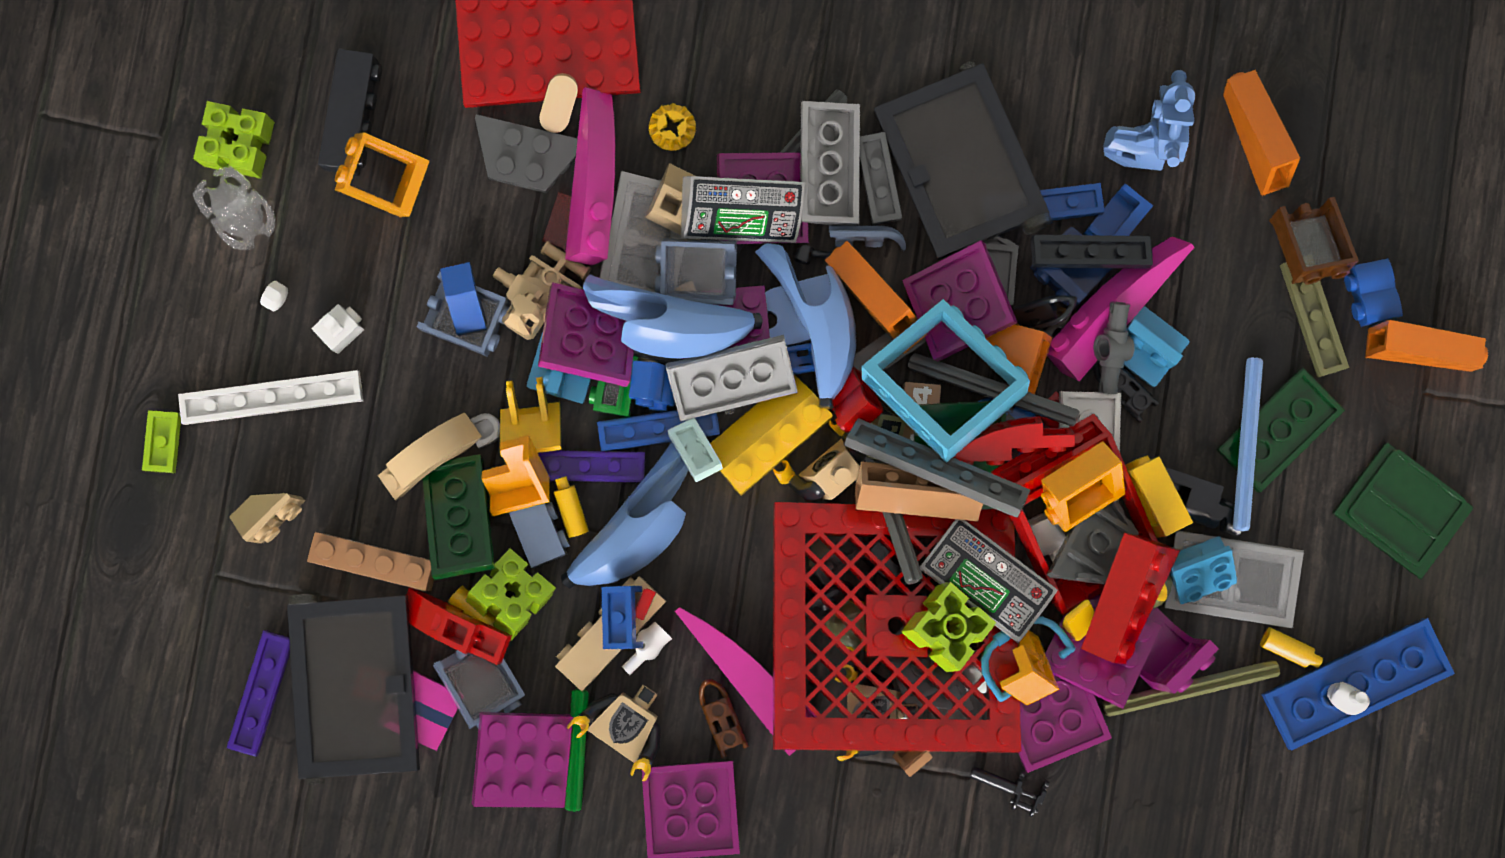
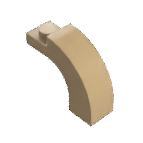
[378,413,482,500]

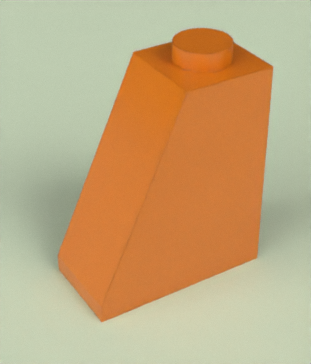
[986,324,1052,394]

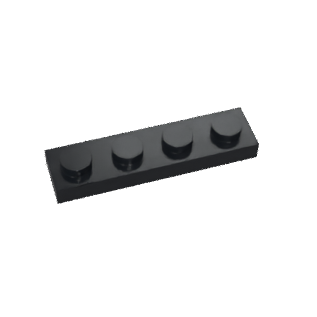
[1030,235,1153,269]

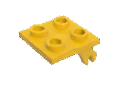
[500,377,561,457]

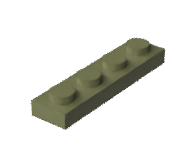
[1280,255,1349,378]

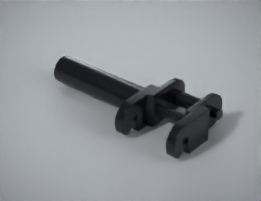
[969,766,1050,817]

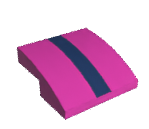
[379,670,464,751]

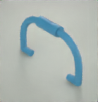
[981,616,1075,702]

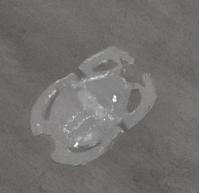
[192,166,276,250]

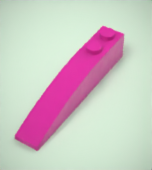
[565,87,615,266]
[1047,236,1194,381]
[675,607,813,756]

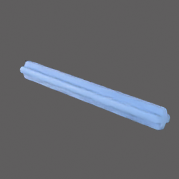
[1233,357,1263,531]

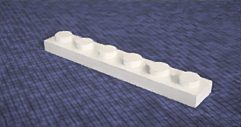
[178,370,363,425]

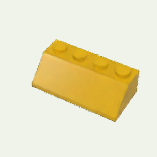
[710,375,833,496]

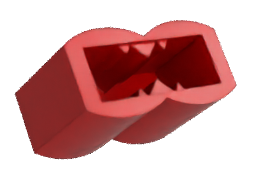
[832,366,883,433]

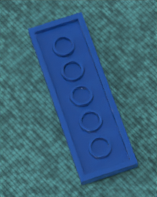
[1262,618,1455,751]

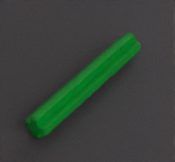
[565,689,589,811]

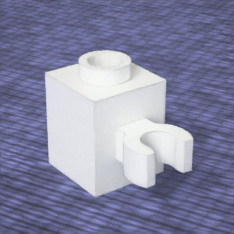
[311,304,364,354]

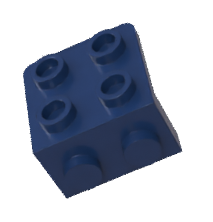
[1030,227,1111,306]

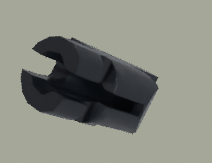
[1165,467,1242,536]

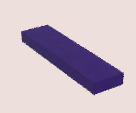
[538,451,645,483]
[227,630,290,757]

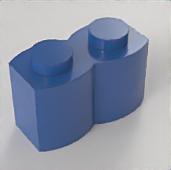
[1344,258,1403,327]
[629,361,675,411]

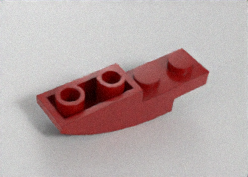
[953,416,1075,465]
[406,587,512,665]

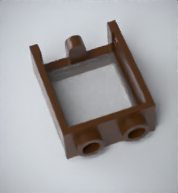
[1269,197,1359,285]

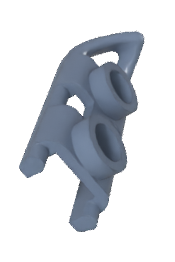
[829,225,906,251]

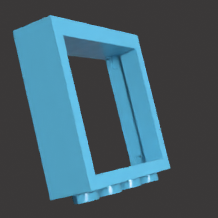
[862,299,1030,463]

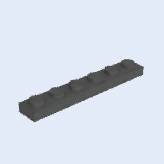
[844,418,1030,518]

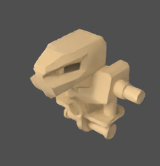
[493,241,591,340]

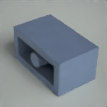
[509,502,570,568]

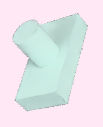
[667,418,723,482]

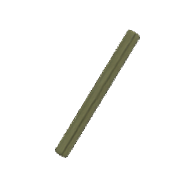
[1102,660,1280,717]

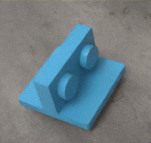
[1124,306,1189,387]
[527,332,591,404]
[1169,536,1237,604]

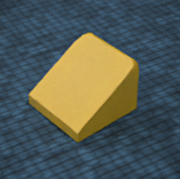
[1062,600,1095,641]

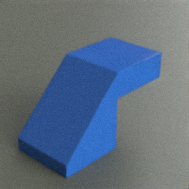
[440,262,487,335]

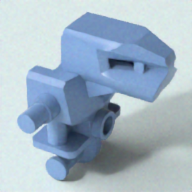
[1103,70,1195,171]

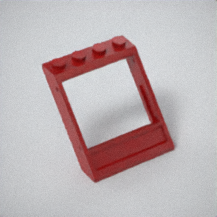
[991,414,1158,616]

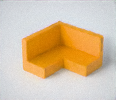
[482,435,549,516]
[1000,630,1059,705]

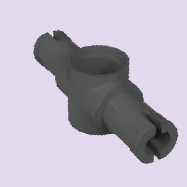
[1093,301,1135,394]

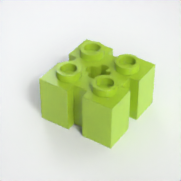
[193,101,275,179]
[466,549,556,641]
[901,582,996,672]

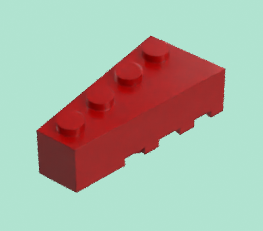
[1081,533,1180,664]

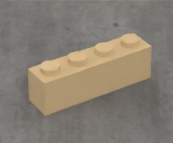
[555,576,667,691]

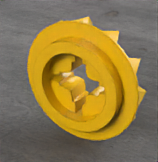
[649,103,696,151]

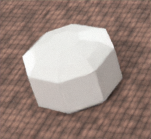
[260,281,288,312]

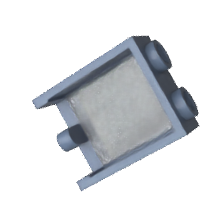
[655,238,737,305]
[417,272,510,357]
[433,650,525,729]

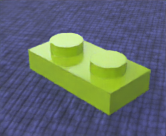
[142,410,181,473]

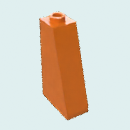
[1223,70,1300,196]
[825,241,927,354]
[1365,320,1488,372]

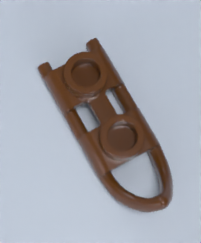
[699,679,749,758]

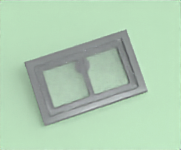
[599,171,686,292]
[1164,531,1304,628]

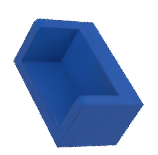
[1083,184,1153,236]
[601,586,643,649]

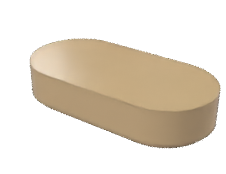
[539,73,578,133]

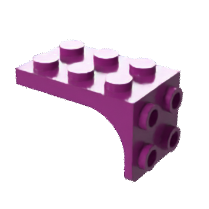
[1139,607,1219,694]

